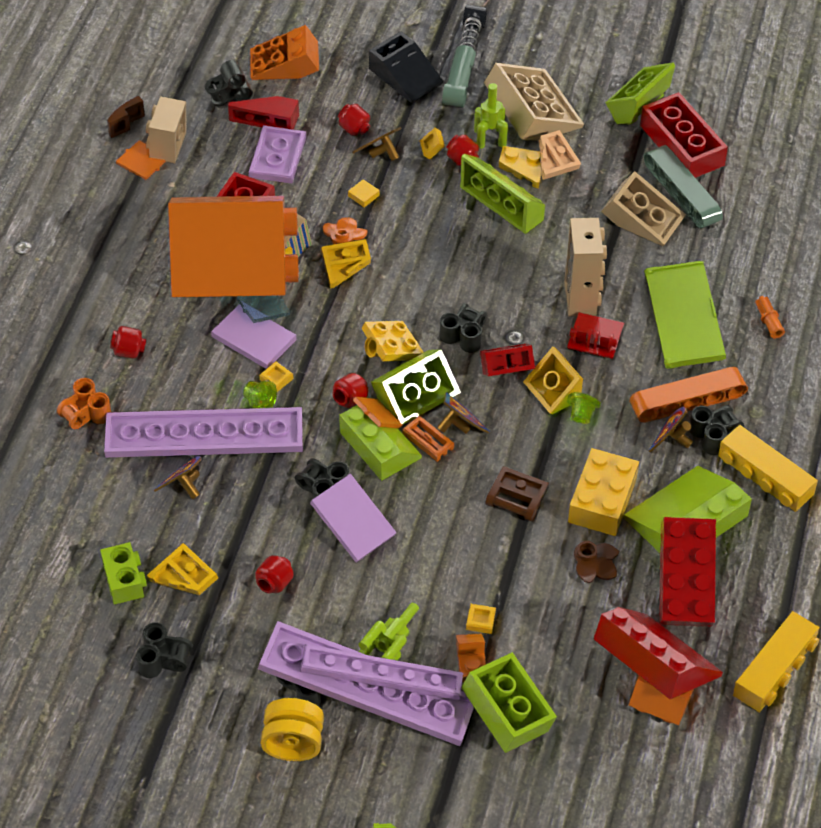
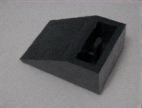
[369,31,443,103]

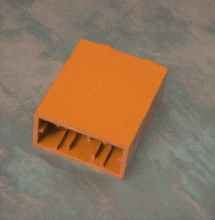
[168,196,299,297]

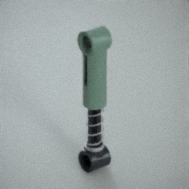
[442,4,487,108]

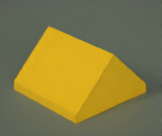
[523,346,583,414]

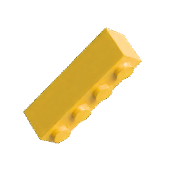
[718,425,818,512]
[733,611,820,713]

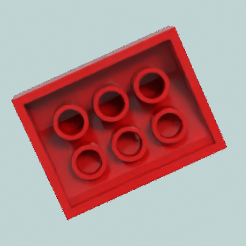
[594,607,723,700]

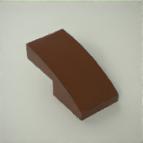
[107,95,145,138]

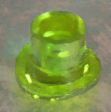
[243,380,277,409]
[567,392,601,424]

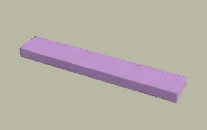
[301,644,463,700]

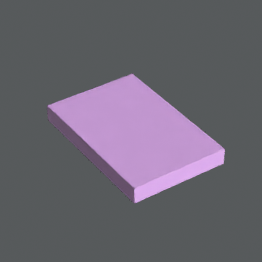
[249,126,306,184]
[211,303,296,369]
[310,473,396,563]

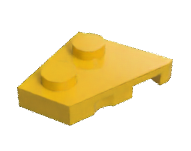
[499,146,542,189]
[321,239,371,289]
[147,543,218,595]

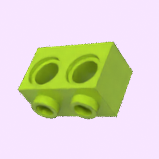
[100,542,147,605]

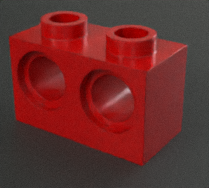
[480,343,535,376]

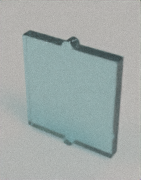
[237,296,291,323]

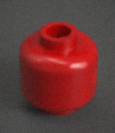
[338,104,371,136]
[446,134,479,167]
[110,326,146,359]
[333,373,368,408]
[255,555,294,594]

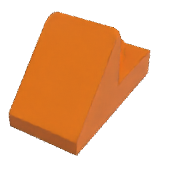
[456,633,486,683]

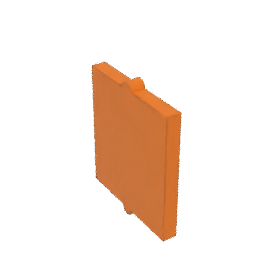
[116,140,165,180]
[353,397,403,429]

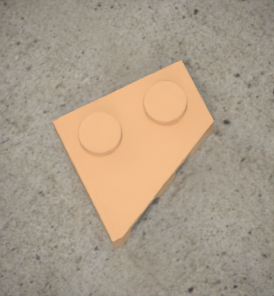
[539,130,581,180]

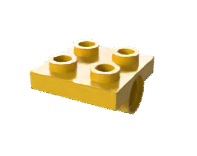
[361,321,424,362]

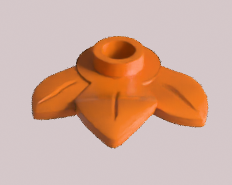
[323,217,368,245]

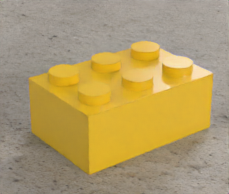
[568,448,639,536]

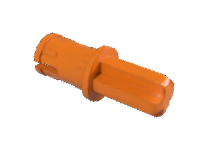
[755,296,785,339]

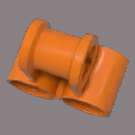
[56,378,111,430]

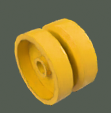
[260,698,324,761]

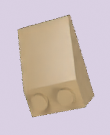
[601,171,686,246]

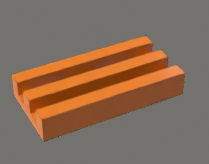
[402,416,454,462]

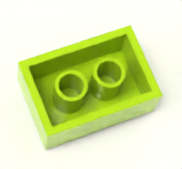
[461,652,557,753]

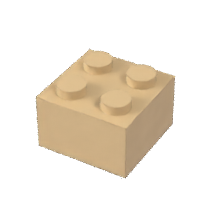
[146,96,186,163]

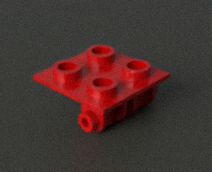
[567,312,624,359]

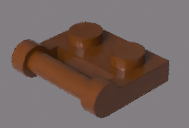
[485,466,549,522]

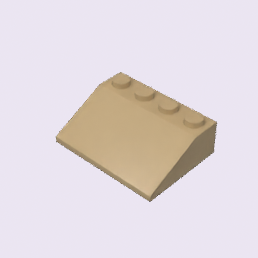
[484,63,584,141]

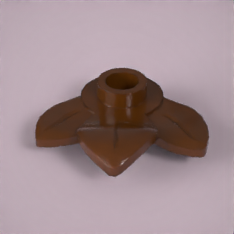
[574,541,620,584]

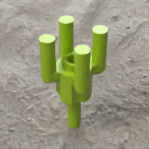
[474,83,508,149]
[358,602,419,661]

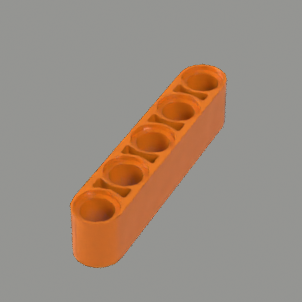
[629,367,748,423]

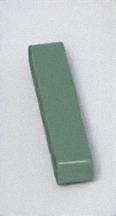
[644,145,723,229]

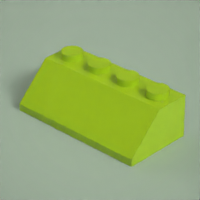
[460,154,545,234]

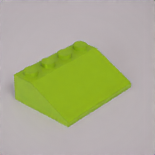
[623,466,752,553]

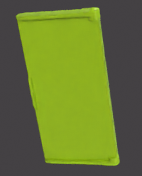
[644,261,726,369]

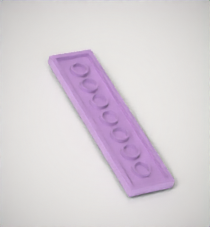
[104,407,303,458]
[258,621,474,746]

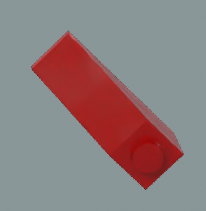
[228,96,299,130]

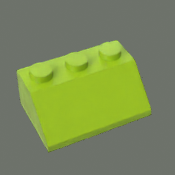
[605,62,675,125]
[371,349,461,425]
[339,405,422,481]

